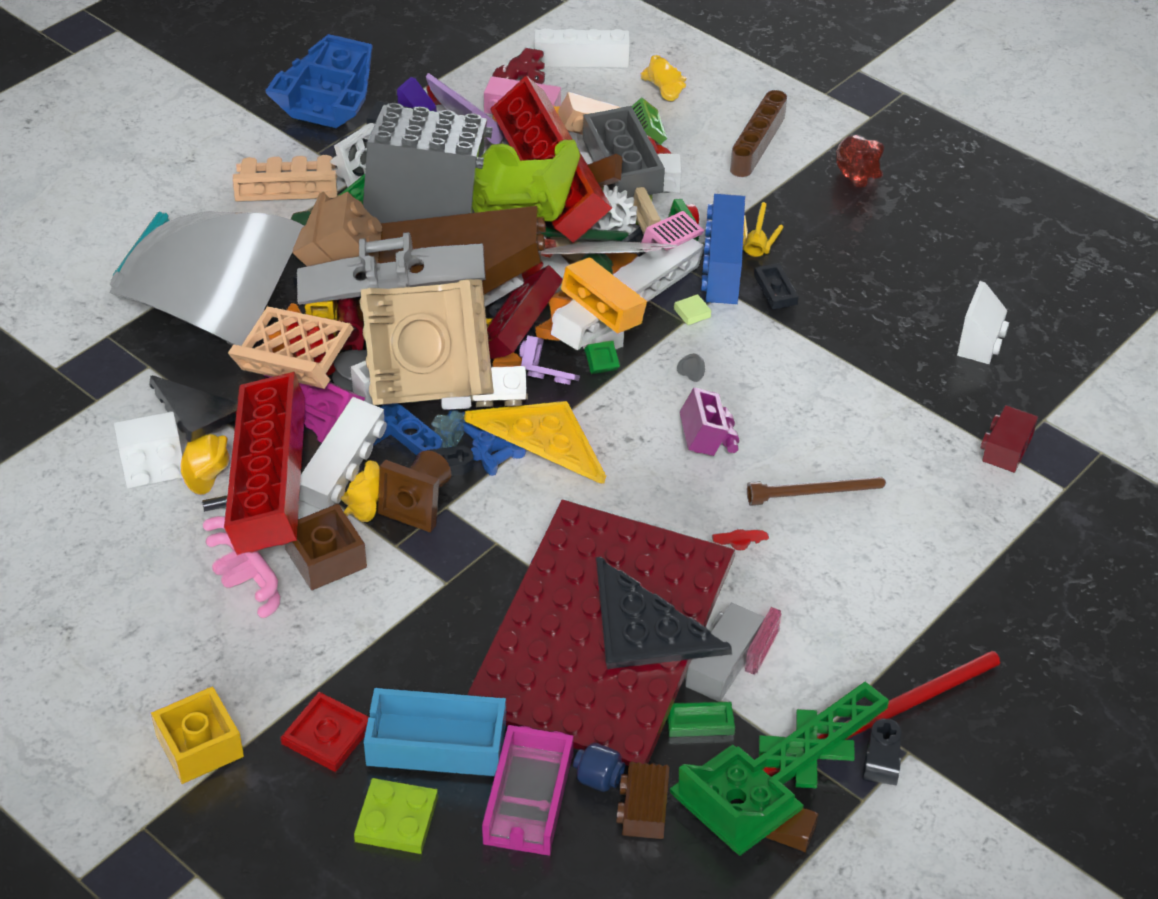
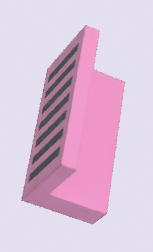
[641,211,704,252]

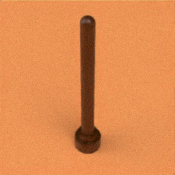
[747,477,886,506]

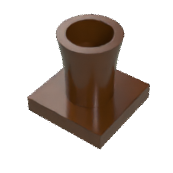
[378,450,451,532]

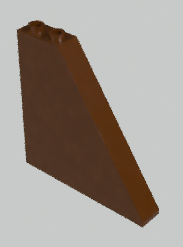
[378,206,546,295]

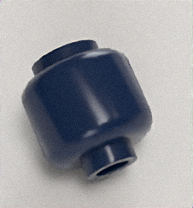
[573,743,626,792]

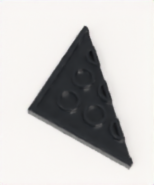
[149,375,238,442]
[596,557,732,669]

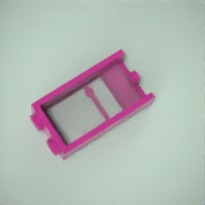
[482,725,574,856]

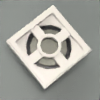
[330,123,375,187]

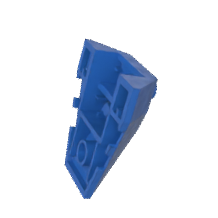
[266,34,373,128]

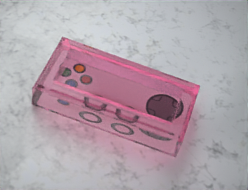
[745,607,782,675]

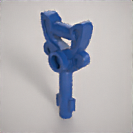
[448,409,526,476]

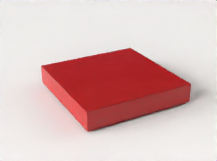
[281,692,370,772]

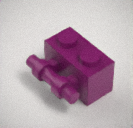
[679,387,740,456]

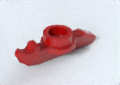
[712,529,769,550]

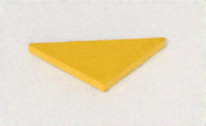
[464,401,606,484]

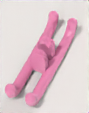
[203,516,281,618]

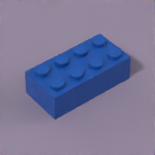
[701,194,745,305]

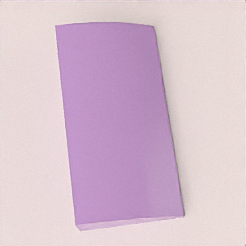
[426,73,504,144]

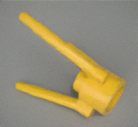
[743,202,784,257]

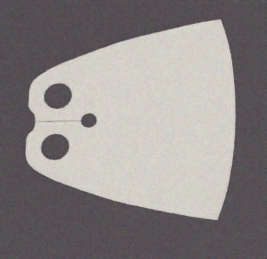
[541,241,677,254]

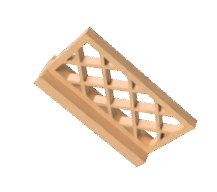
[228,306,354,389]

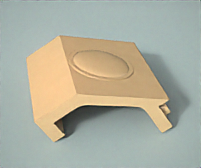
[360,279,494,405]

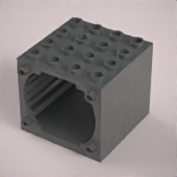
[363,103,492,223]

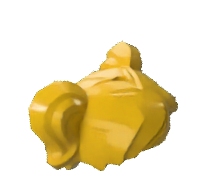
[640,55,687,101]
[340,461,380,522]

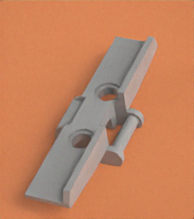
[297,232,486,305]

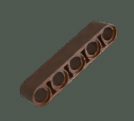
[730,90,787,177]

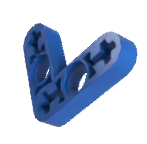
[373,403,442,455]

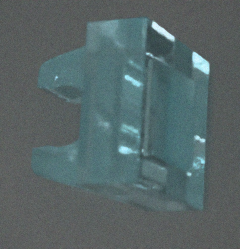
[432,410,464,448]

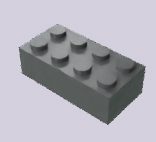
[583,106,665,198]

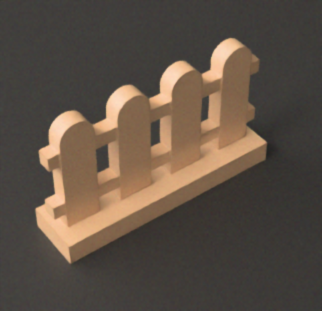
[233,155,337,201]

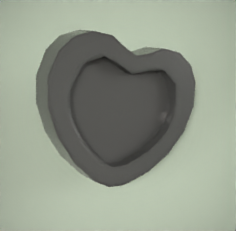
[677,353,705,382]

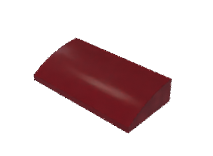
[487,265,563,359]

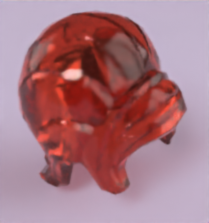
[836,135,884,187]

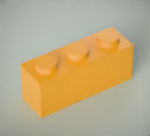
[561,257,647,334]

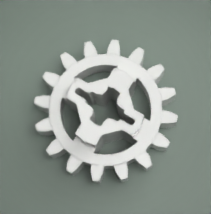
[591,185,637,232]

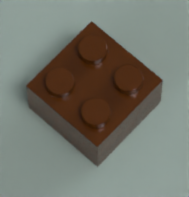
[285,504,367,591]

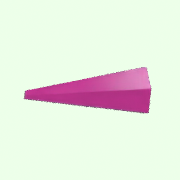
[264,375,365,443]

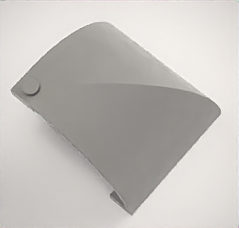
[109,211,304,346]

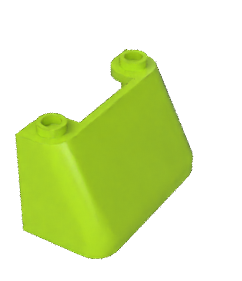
[472,140,580,221]

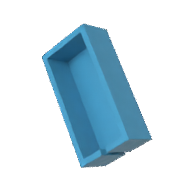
[364,688,506,776]

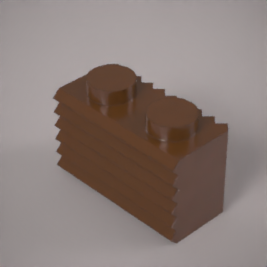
[617,761,670,839]

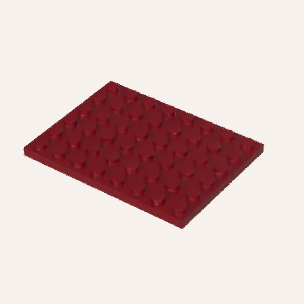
[467,499,735,766]

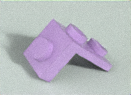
[520,335,580,385]

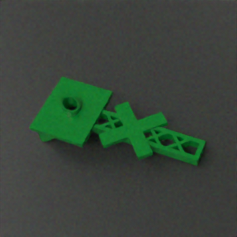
[670,681,889,856]

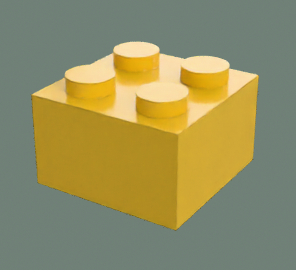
[151,686,244,784]

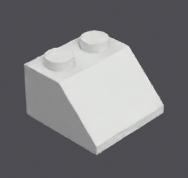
[957,281,1009,364]

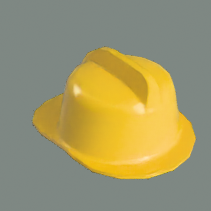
[180,434,229,495]

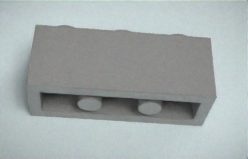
[686,602,765,702]

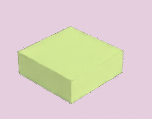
[674,294,711,325]

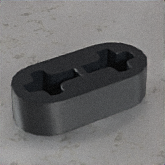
[429,446,474,476]

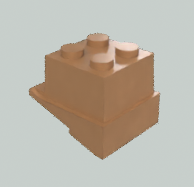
[292,191,382,278]

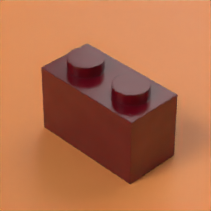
[981,405,1038,473]

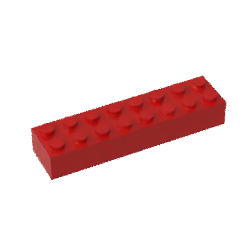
[490,75,612,243]
[224,372,305,555]

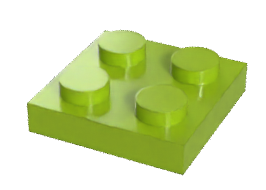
[354,778,438,854]

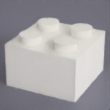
[114,412,182,488]

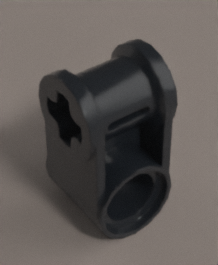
[862,719,902,786]

